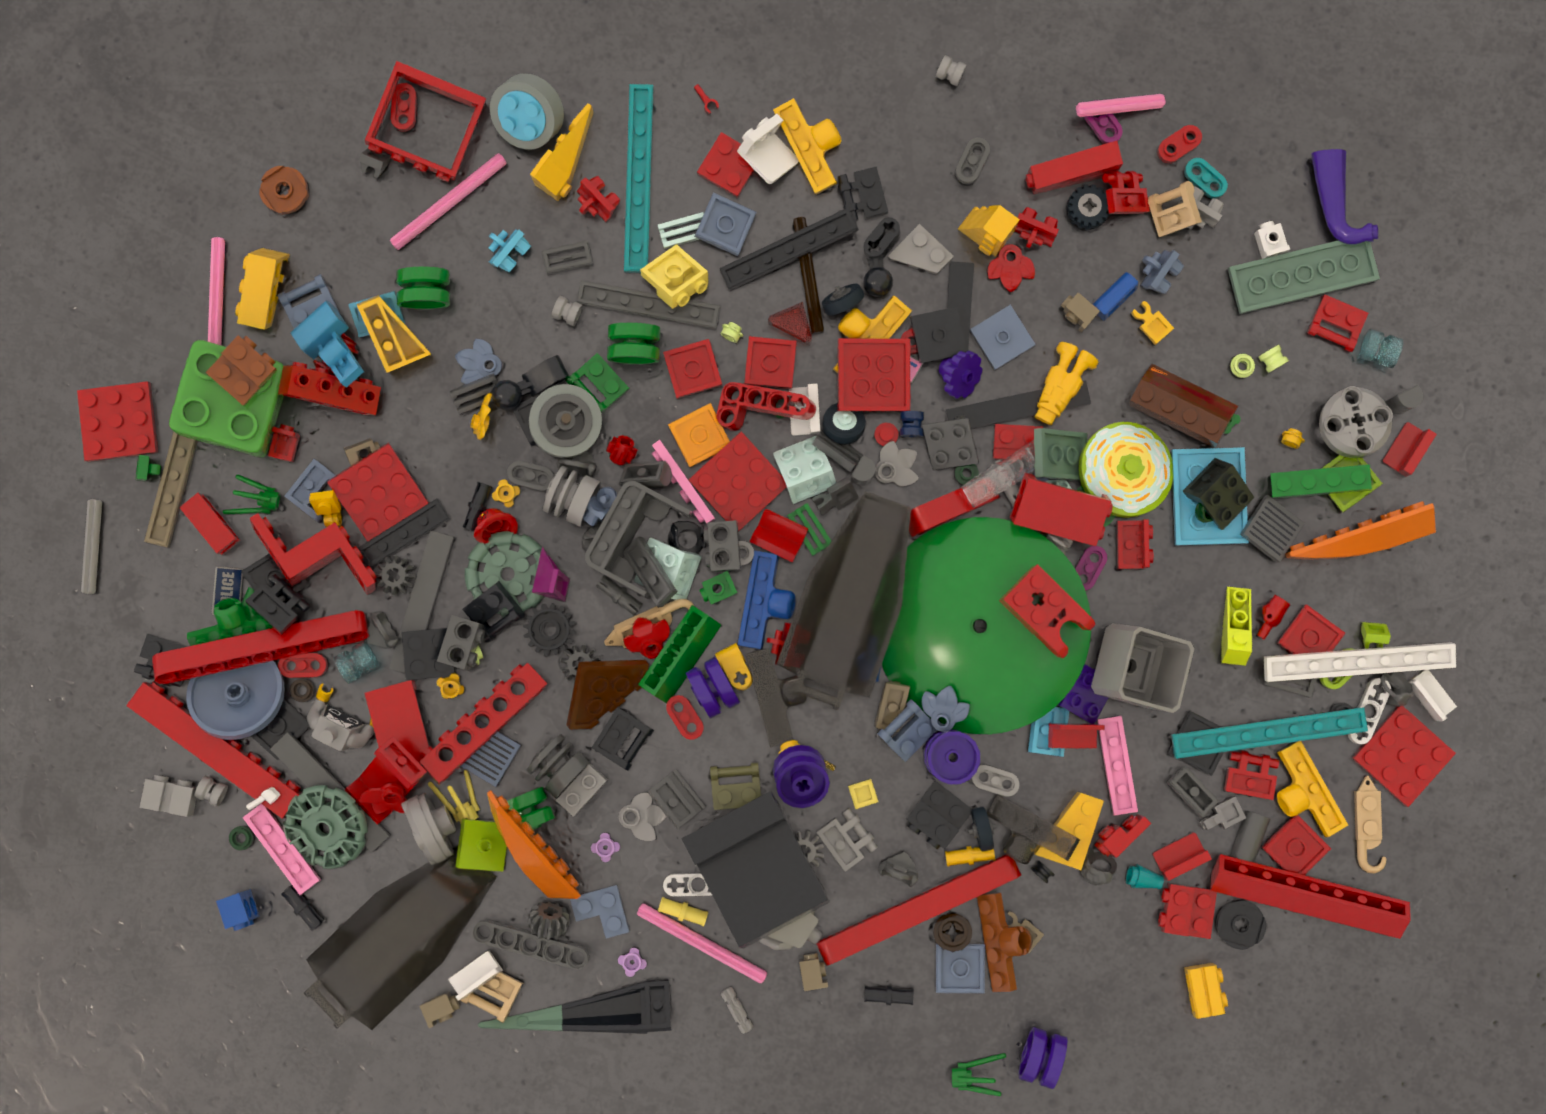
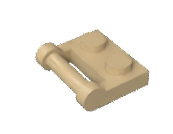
[1148,181,1202,237]
[460,972,523,1023]

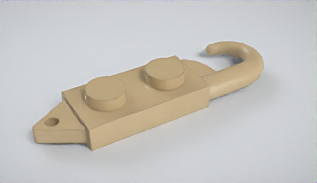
[604,599,694,648]
[1354,776,1386,874]

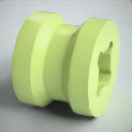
[1258,345,1289,373]

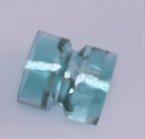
[1359,329,1403,368]
[334,641,379,684]

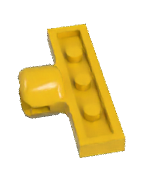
[773,98,841,195]
[833,296,912,373]
[1277,741,1348,837]

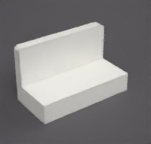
[789,384,820,436]
[1408,670,1457,721]
[448,950,503,1001]

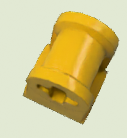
[715,643,753,690]

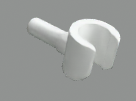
[246,787,281,810]

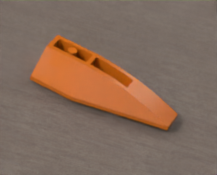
[1285,501,1436,560]
[487,790,581,899]

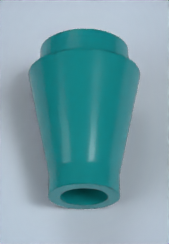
[1126,864,1164,889]

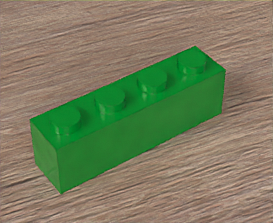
[1270,464,1372,499]

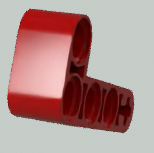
[716,382,816,431]
[902,476,1000,538]

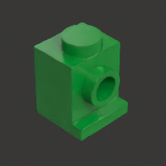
[699,571,738,605]

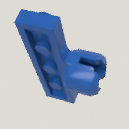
[738,551,796,650]

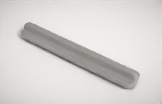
[81,499,102,594]

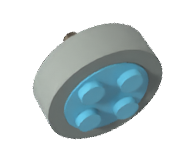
[490,74,564,149]

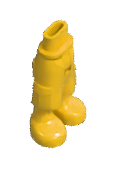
[1035,342,1099,425]

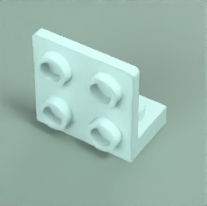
[773,436,836,504]
[634,538,702,600]

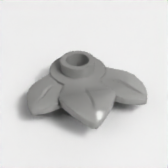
[875,441,918,486]
[619,793,667,841]

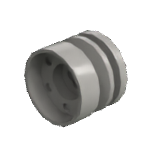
[543,465,601,527]

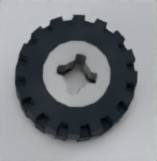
[1066,184,1109,230]

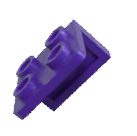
[1058,664,1108,724]

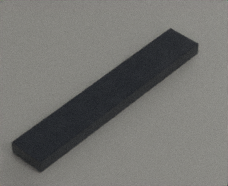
[719,207,859,291]
[945,380,1091,429]

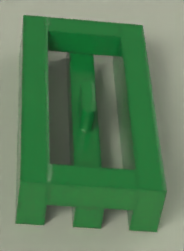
[787,503,833,556]

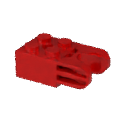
[999,564,1095,659]

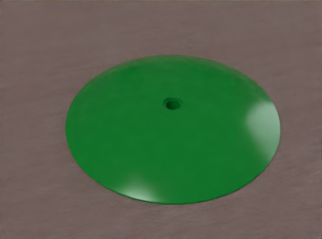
[874,517,1091,734]

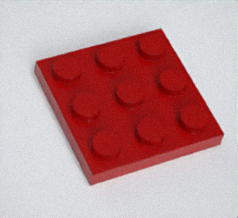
[838,338,910,411]
[77,381,158,462]
[688,431,787,532]
[327,442,428,542]
[1352,706,1456,807]

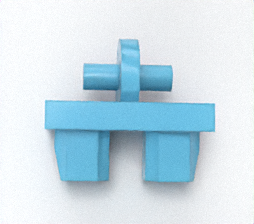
[488,229,531,272]

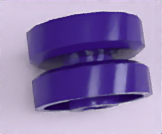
[686,657,740,719]
[923,729,980,785]
[773,745,830,808]
[1018,1027,1068,1089]

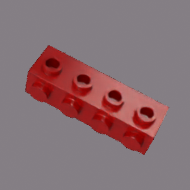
[278,362,381,415]

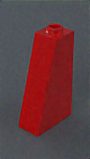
[1026,141,1123,194]

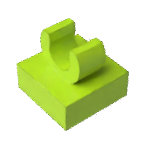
[1361,622,1391,649]

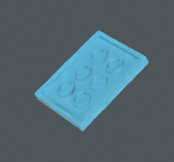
[1171,447,1249,546]

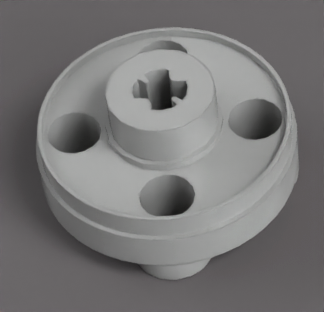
[1319,386,1393,458]
[401,793,456,865]

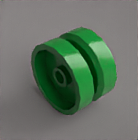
[396,267,450,309]
[607,323,660,364]
[507,786,556,830]

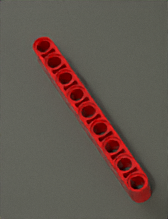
[152,610,369,684]
[816,853,1022,966]

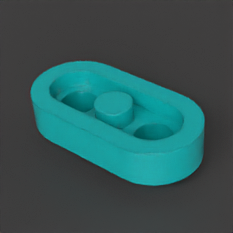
[1184,158,1228,199]

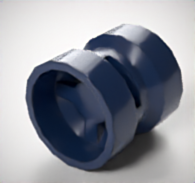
[900,411,924,438]

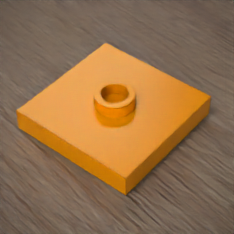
[667,403,730,467]

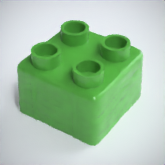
[169,340,284,458]

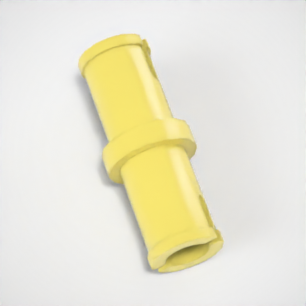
[658,897,708,927]

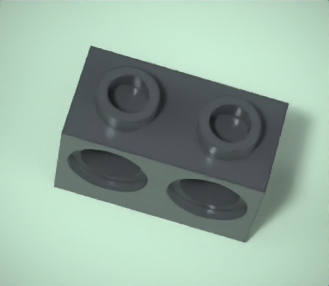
[703,520,741,572]
[437,615,485,671]

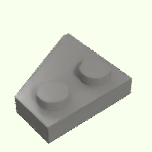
[888,224,954,275]

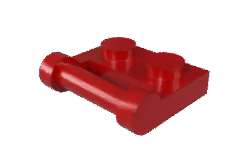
[1307,294,1369,352]

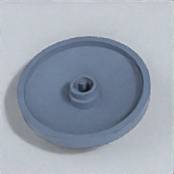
[186,661,285,740]

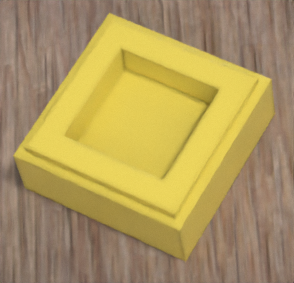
[848,779,878,809]

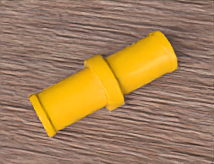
[945,846,995,867]

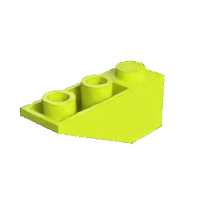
[1221,587,1252,666]

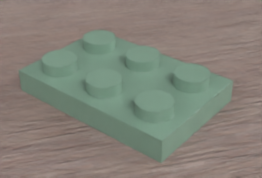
[1034,428,1087,481]

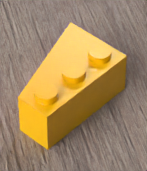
[235,248,290,330]

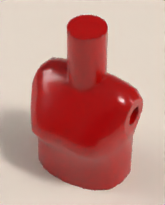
[1257,595,1290,640]

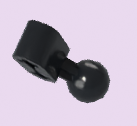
[863,217,900,297]
[492,355,570,410]

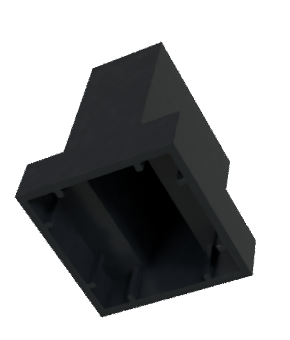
[681,791,830,949]

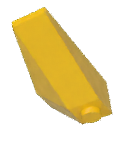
[530,103,593,201]

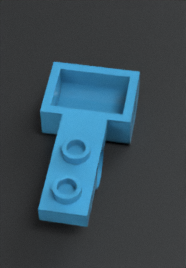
[291,300,364,388]

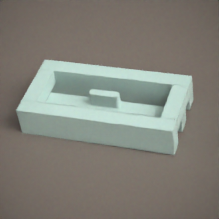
[658,212,704,249]

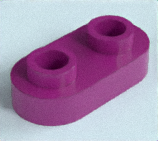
[1084,100,1123,144]
[1075,546,1107,591]

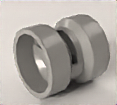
[935,55,967,86]
[551,296,583,326]
[194,775,228,807]

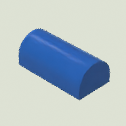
[1093,272,1138,321]

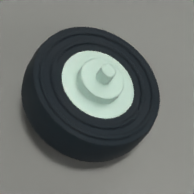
[822,403,866,444]

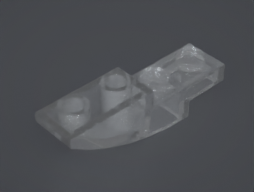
[962,440,1035,507]

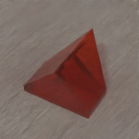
[768,302,812,346]

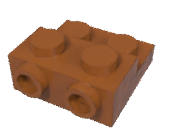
[205,335,277,406]

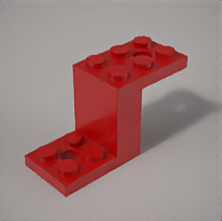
[249,513,377,596]

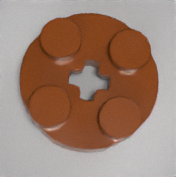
[259,166,309,215]

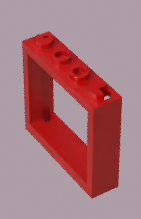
[365,61,486,182]

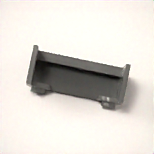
[585,481,694,599]

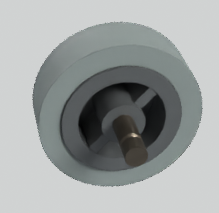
[529,384,602,458]

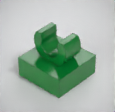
[135,455,161,481]

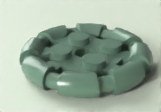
[464,531,545,617]
[283,785,368,869]

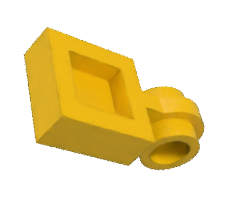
[309,490,342,527]

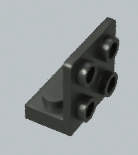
[1183,458,1254,530]

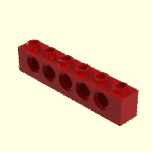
[419,663,547,786]

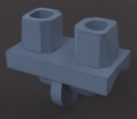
[1141,250,1184,294]
[583,487,617,526]

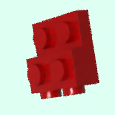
[1094,814,1151,858]
[1158,883,1217,939]

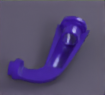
[1311,149,1379,244]

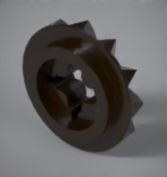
[933,913,972,953]

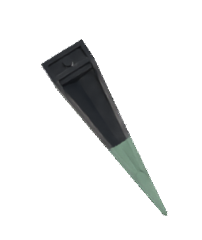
[478,980,671,1034]

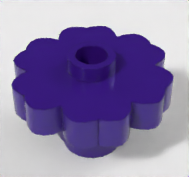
[939,350,983,399]

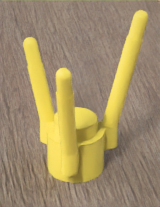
[428,769,480,824]

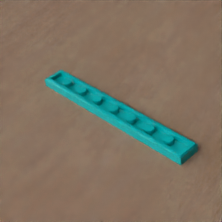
[624,84,654,273]
[1171,707,1368,759]

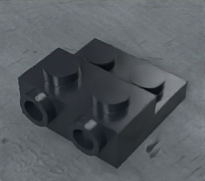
[905,781,972,850]

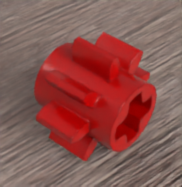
[606,435,638,465]

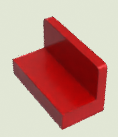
[1382,422,1437,477]
[749,509,808,562]
[1048,723,1105,748]
[1152,832,1212,881]

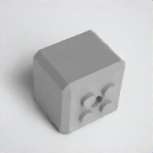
[1091,623,1194,713]

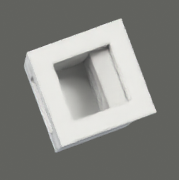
[1254,221,1290,259]

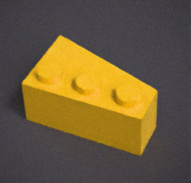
[958,205,1020,257]
[357,295,431,373]
[1032,792,1104,870]

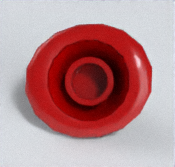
[474,508,518,546]

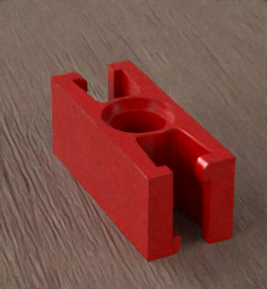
[179,492,241,555]

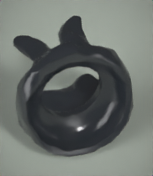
[667,521,706,554]

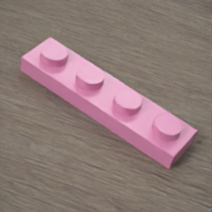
[652,440,715,524]
[1097,716,1138,816]
[243,804,321,895]

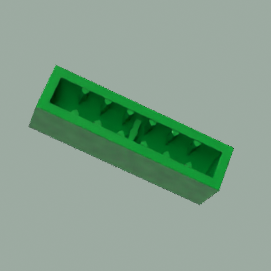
[638,605,721,704]

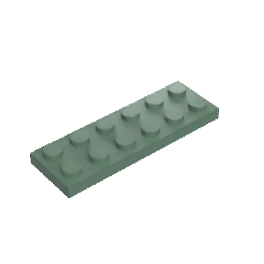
[1228,240,1380,314]

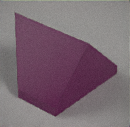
[532,546,570,602]

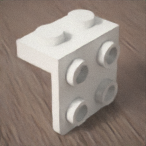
[737,114,799,184]

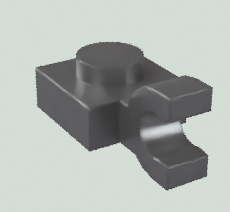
[812,477,859,515]
[1199,796,1246,830]

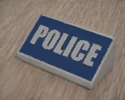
[212,567,244,615]

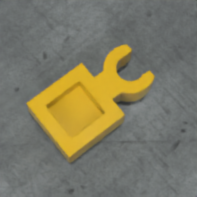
[1131,301,1174,345]

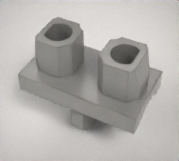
[1178,186,1224,230]

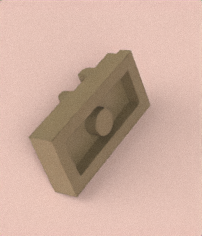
[875,681,910,732]

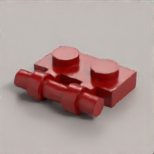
[1102,171,1150,214]
[1224,750,1279,800]

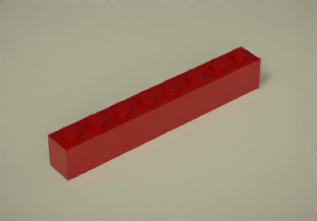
[126,681,302,819]
[1210,854,1411,939]

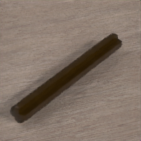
[793,217,824,334]

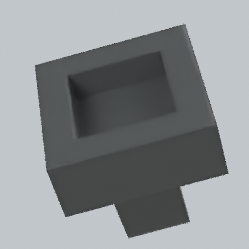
[359,149,391,178]

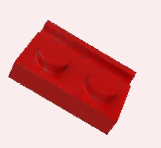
[993,424,1043,462]

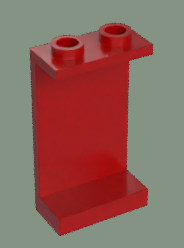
[1010,473,1113,546]
[365,680,429,763]
[345,737,427,825]

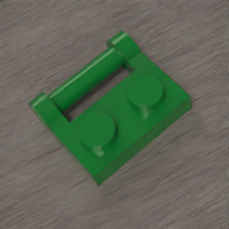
[565,353,629,414]

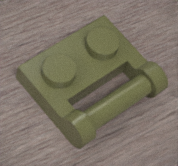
[710,762,761,810]

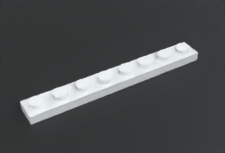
[1264,642,1456,682]

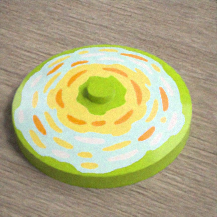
[1079,422,1173,518]

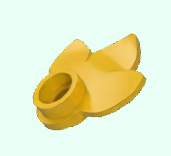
[470,393,492,440]

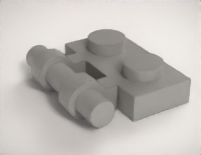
[816,808,878,872]

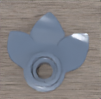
[455,339,502,384]
[922,686,970,732]

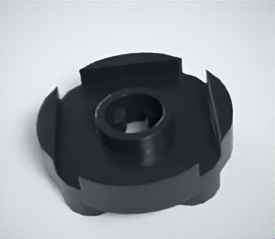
[1216,900,1266,950]

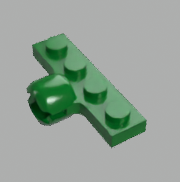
[187,597,273,646]

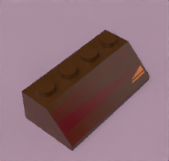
[1130,364,1238,449]

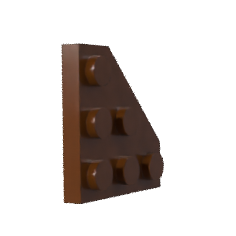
[566,660,649,730]

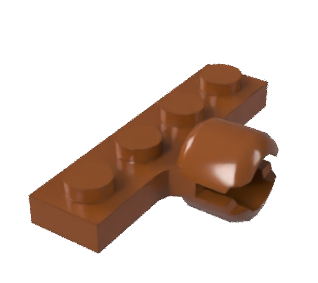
[977,893,1032,992]

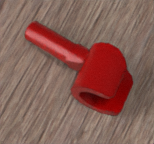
[694,84,719,114]

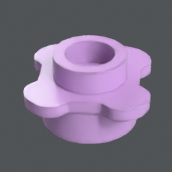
[591,833,620,862]
[618,948,647,977]

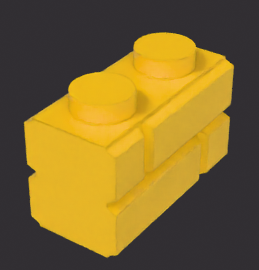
[1184,963,1228,1019]

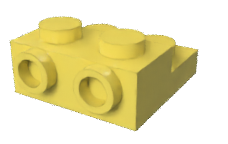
[640,244,709,309]

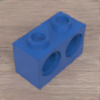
[216,889,260,931]

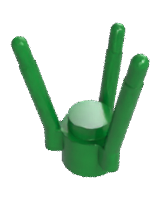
[222,474,280,514]
[952,1053,1006,1096]

